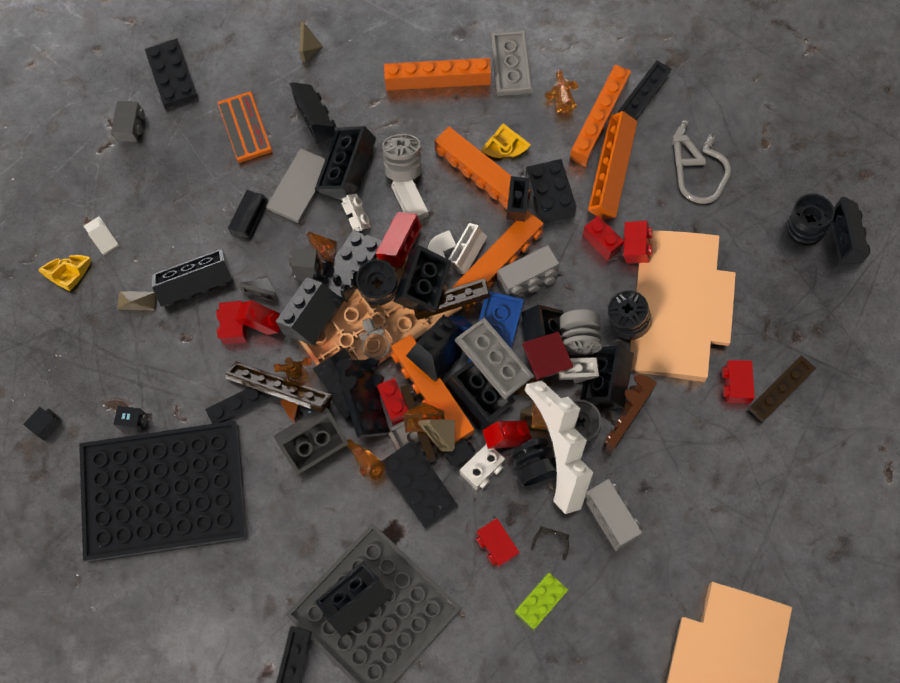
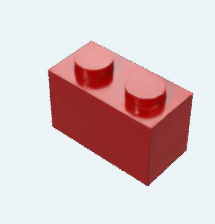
[582,216,624,261]
[623,220,653,264]
[235,300,280,335]
[216,301,247,345]
[722,360,755,404]
[377,378,410,426]
[483,420,532,449]
[475,518,520,568]

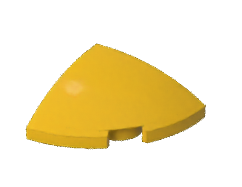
[480,123,531,159]
[38,255,91,291]

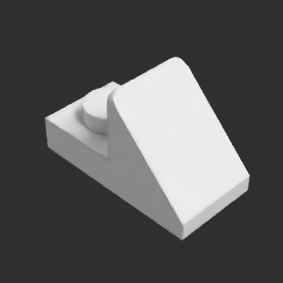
[84,216,119,256]
[558,358,599,383]

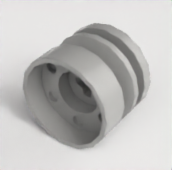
[382,134,422,182]
[560,309,602,356]

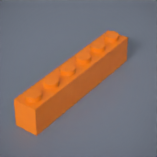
[384,58,491,91]
[569,65,631,167]
[588,111,638,220]
[434,127,530,209]
[452,210,544,308]
[390,334,475,443]

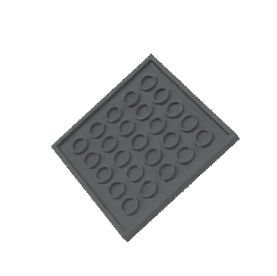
[286,523,462,683]

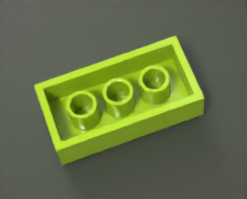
[514,573,568,630]

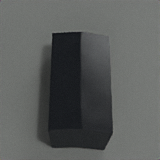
[228,190,268,238]

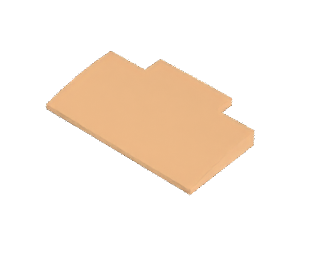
[630,231,736,382]
[299,256,462,365]
[667,582,792,683]

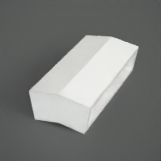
[391,180,429,220]
[449,223,487,274]

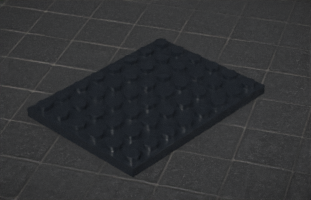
[79,421,246,562]

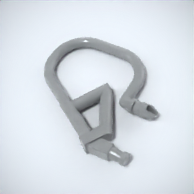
[672,120,732,204]

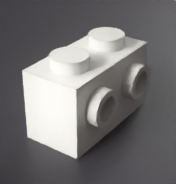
[460,444,505,491]

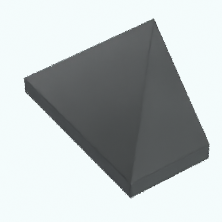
[239,278,279,302]

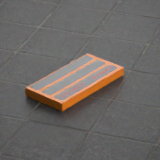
[218,91,272,163]

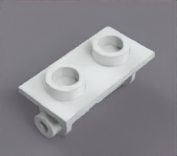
[341,194,371,232]

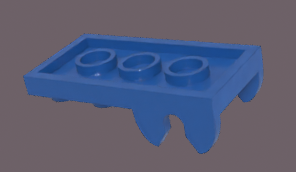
[468,291,524,363]

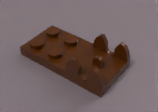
[603,375,657,456]

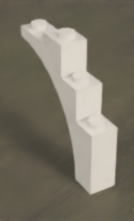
[525,381,593,514]

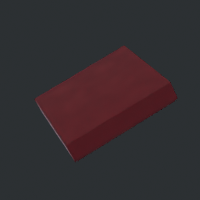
[522,332,573,380]

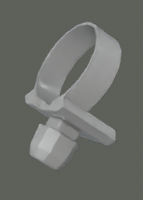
[359,318,389,359]

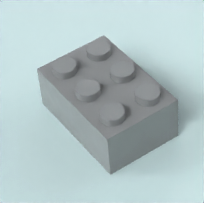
[497,245,559,299]
[584,479,642,551]

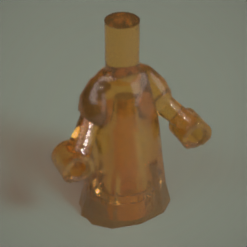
[544,71,579,114]
[274,357,312,383]
[346,439,385,480]

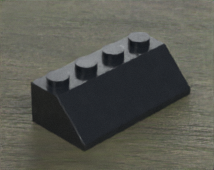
[315,126,376,200]
[152,249,232,307]

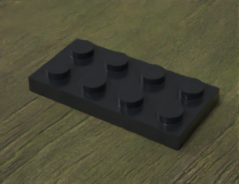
[144,38,198,108]
[380,440,458,529]

